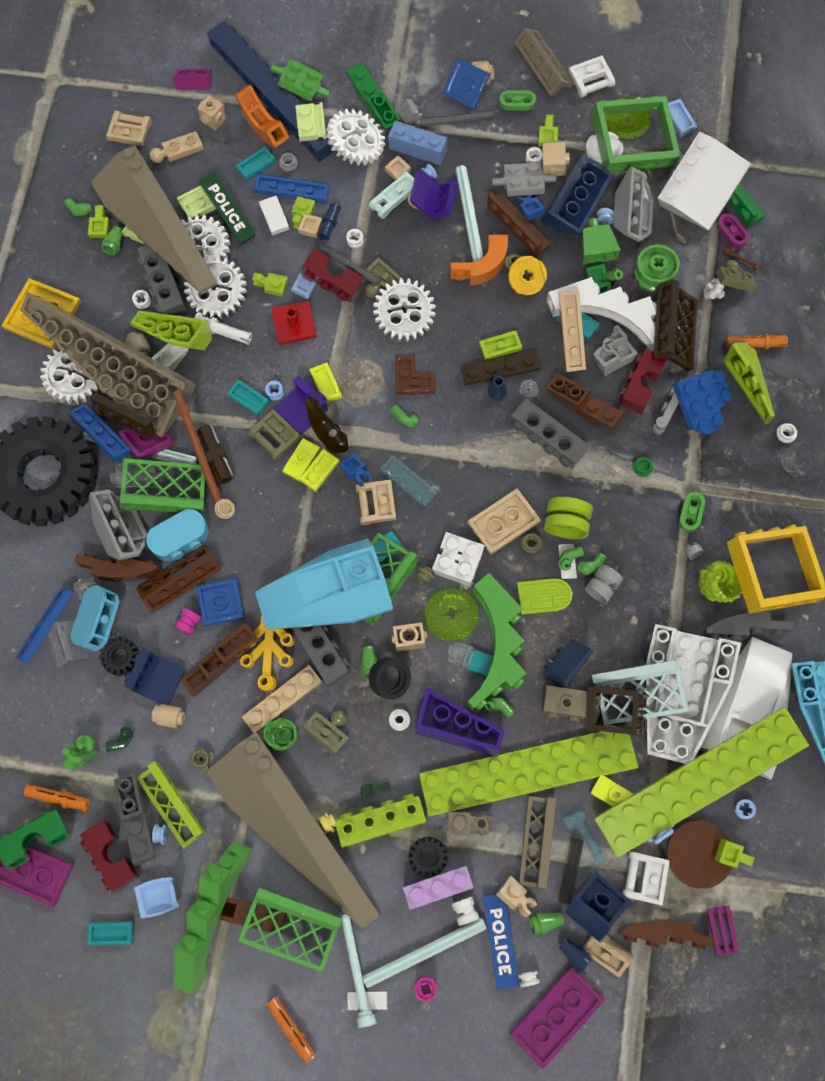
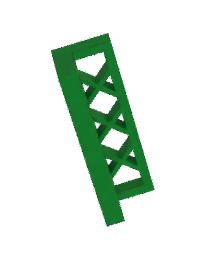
[728,183,765,228]

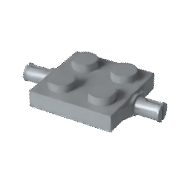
[492,162,556,196]

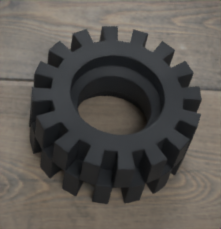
[99,637,140,677]
[408,836,448,878]

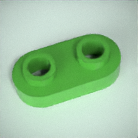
[499,90,536,111]
[679,492,705,532]

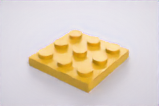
[1,278,81,349]

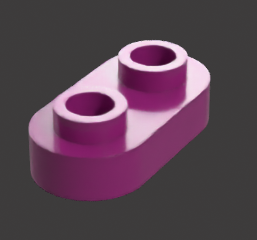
[717,213,749,248]

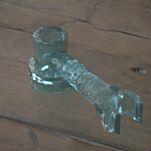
[560,809,607,865]

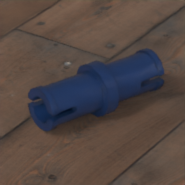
[318,203,341,241]

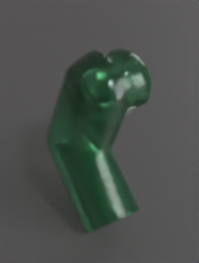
[105,726,134,752]

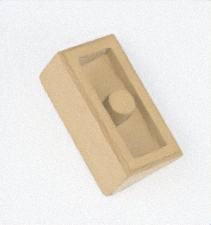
[583,935,633,978]

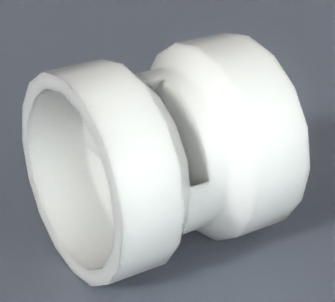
[452,897,479,926]

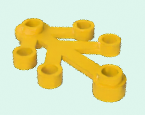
[240,616,295,692]

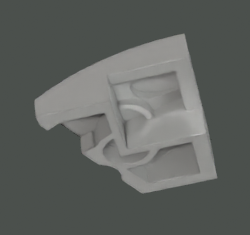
[594,325,638,376]

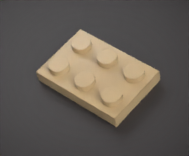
[467,488,541,555]

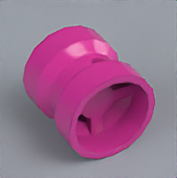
[173,608,202,636]
[414,976,437,1002]

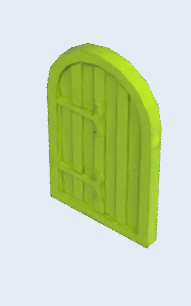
[517,578,573,615]

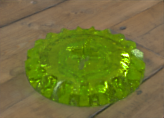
[605,97,651,141]
[425,588,479,641]

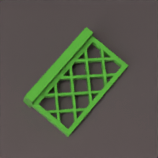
[120,458,205,515]
[363,533,420,627]
[237,887,342,972]

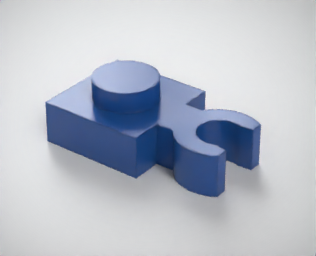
[517,195,545,221]
[339,453,372,487]

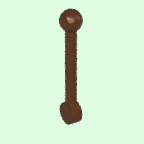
[723,247,760,270]

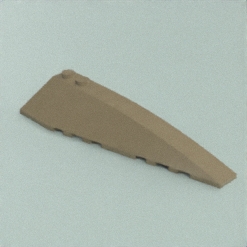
[91,145,218,293]
[20,292,196,437]
[206,732,380,929]

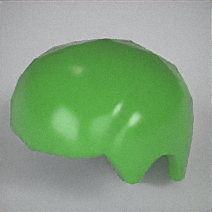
[263,718,298,751]

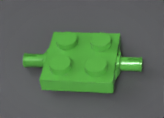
[270,59,330,101]

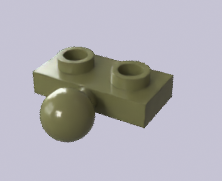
[365,257,406,298]
[716,260,757,293]
[302,710,349,756]

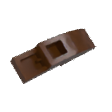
[546,373,624,431]
[74,553,162,582]
[198,897,287,935]
[618,919,714,950]

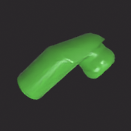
[64,198,92,216]
[606,268,623,282]

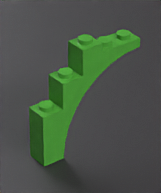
[466,573,527,712]
[174,842,252,995]

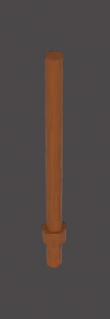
[173,390,222,504]

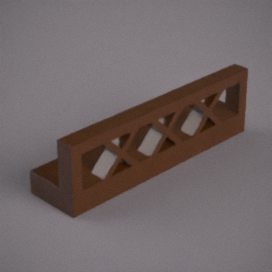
[487,192,551,258]
[136,544,222,613]

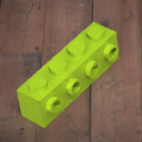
[335,793,427,848]

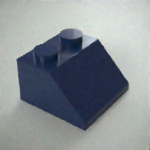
[543,639,594,688]
[564,872,631,942]

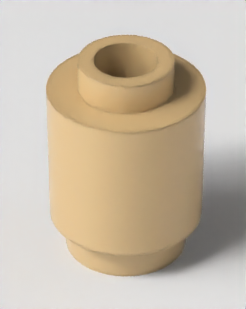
[152,704,185,729]

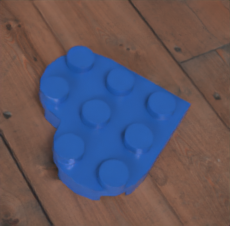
[672,370,732,435]

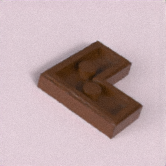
[395,356,435,395]

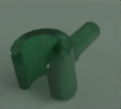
[360,782,391,797]

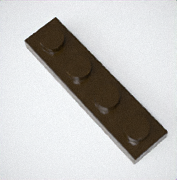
[460,350,541,386]
[89,392,156,440]

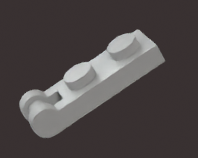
[653,380,682,435]

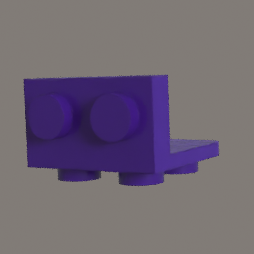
[410,169,458,221]
[274,376,328,435]

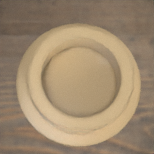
[214,499,235,519]

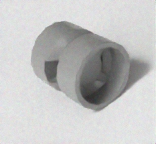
[585,565,623,604]

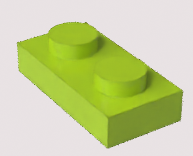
[479,330,522,360]

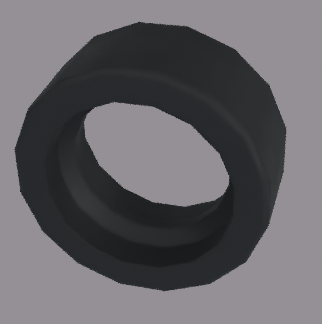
[368,657,411,700]

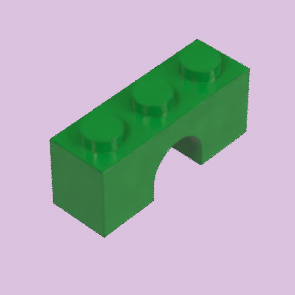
[0,810,71,871]

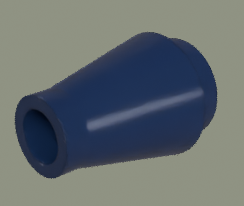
[488,376,507,399]
[559,938,593,973]

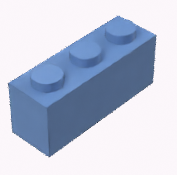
[388,121,447,166]

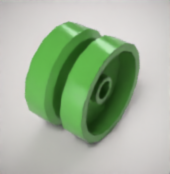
[633,244,680,295]

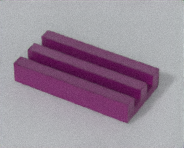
[706,905,739,955]

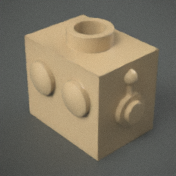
[543,142,569,176]
[391,622,427,652]

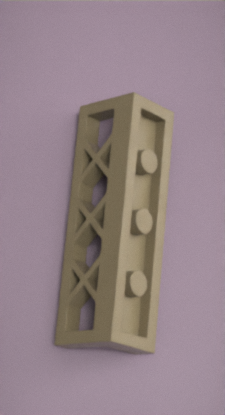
[514,28,574,96]
[519,796,556,889]

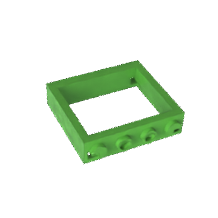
[591,96,681,172]

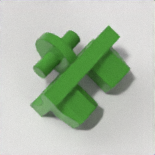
[61,735,99,771]

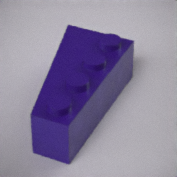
[415,687,505,757]

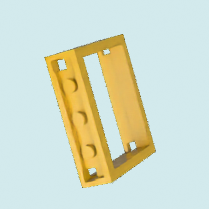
[726,525,825,614]

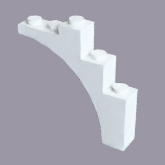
[546,277,657,352]

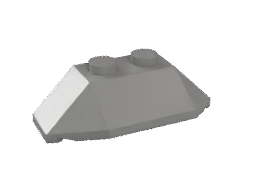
[613,167,653,242]
[89,489,147,560]

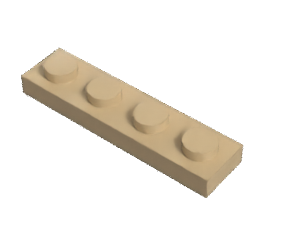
[558,290,586,372]
[242,665,323,733]

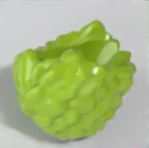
[698,560,742,603]

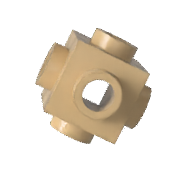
[198,95,227,131]

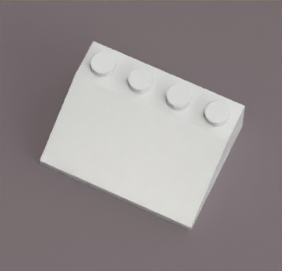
[658,131,751,231]

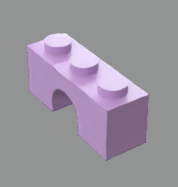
[403,866,473,910]

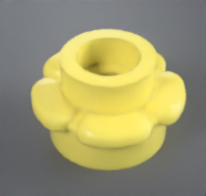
[319,812,336,834]

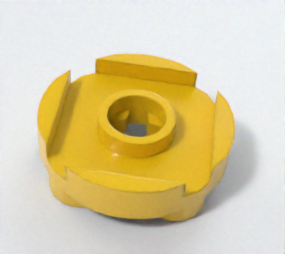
[508,256,547,296]

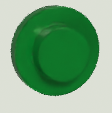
[633,457,653,477]

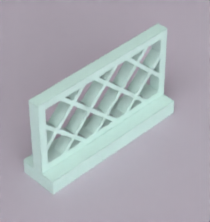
[592,659,689,725]

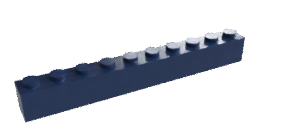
[207,21,336,162]

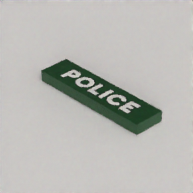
[198,171,256,245]

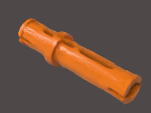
[726,334,788,349]
[24,784,91,812]
[265,996,316,1064]

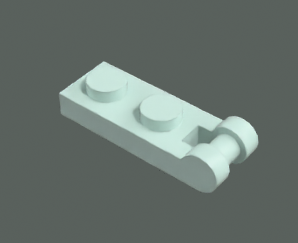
[369,171,414,219]

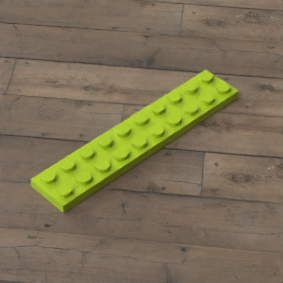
[594,707,809,857]
[419,726,639,817]

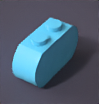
[147,509,209,561]
[70,585,120,651]

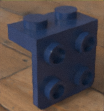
[124,648,185,705]

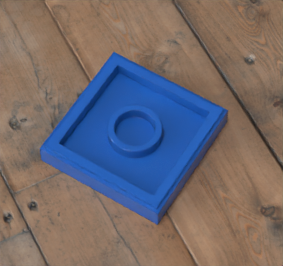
[442,58,491,109]
[196,578,245,627]

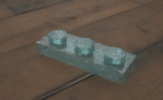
[380,455,438,509]

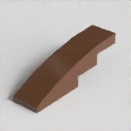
[180,623,258,697]

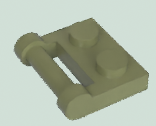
[248,409,301,461]

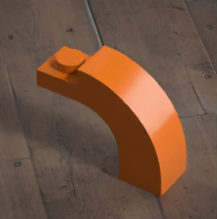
[234,85,290,148]
[451,235,508,286]

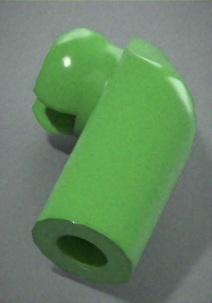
[390,405,419,428]
[558,546,584,571]
[578,553,607,575]
[484,697,515,719]

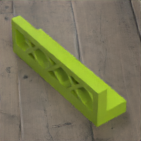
[137,761,206,849]

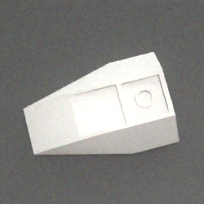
[646,624,741,764]
[699,637,793,780]

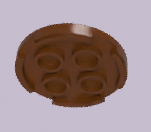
[666,820,732,889]

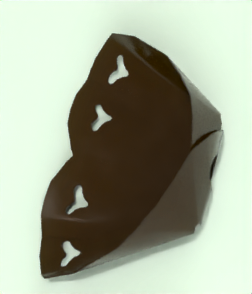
[305,396,349,454]

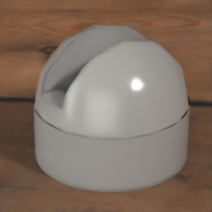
[685,542,704,560]

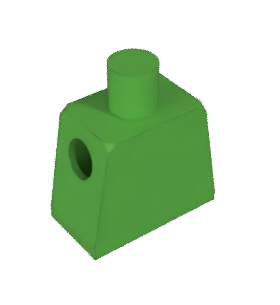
[581,218,620,265]

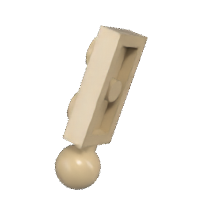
[149,131,204,163]

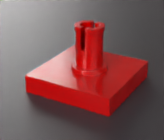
[271,301,317,346]

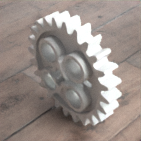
[326,109,385,166]
[181,215,231,262]
[184,256,247,319]
[373,278,436,342]
[40,350,100,405]

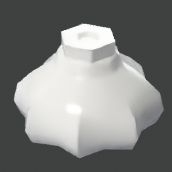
[703,278,725,299]

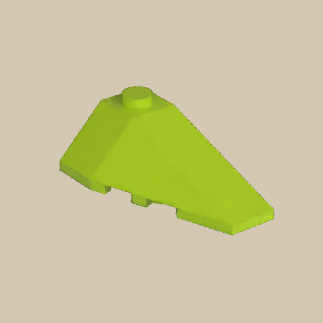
[130,311,213,351]
[723,342,775,424]

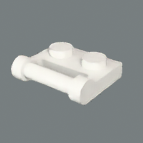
[569,56,615,98]
[622,852,670,906]

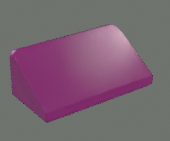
[173,69,212,90]

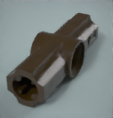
[196,425,234,485]

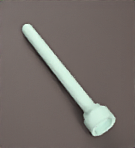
[341,914,376,1028]

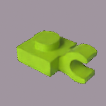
[538,115,558,147]
[292,196,316,229]
[88,205,110,238]
[252,273,288,297]
[714,839,755,868]

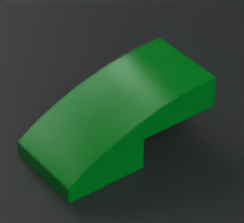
[584,264,612,294]

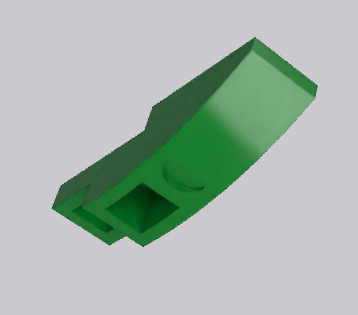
[347,62,401,131]

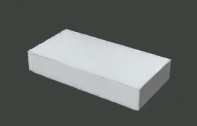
[259,196,290,236]

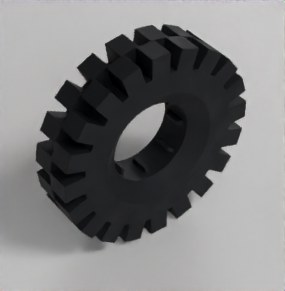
[0,416,98,527]

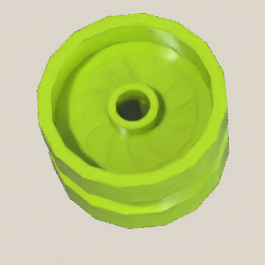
[544,497,593,539]

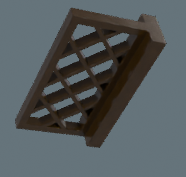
[653,279,698,371]

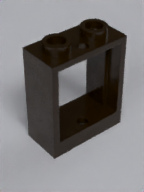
[586,685,647,735]

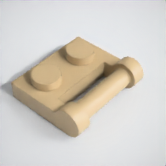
[106,110,152,146]
[356,480,396,525]

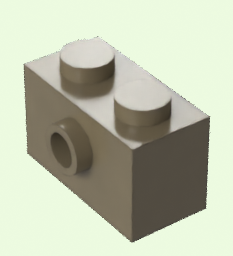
[542,685,588,722]

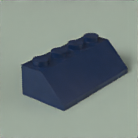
[541,153,613,235]

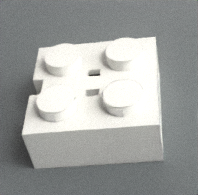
[432,532,485,587]

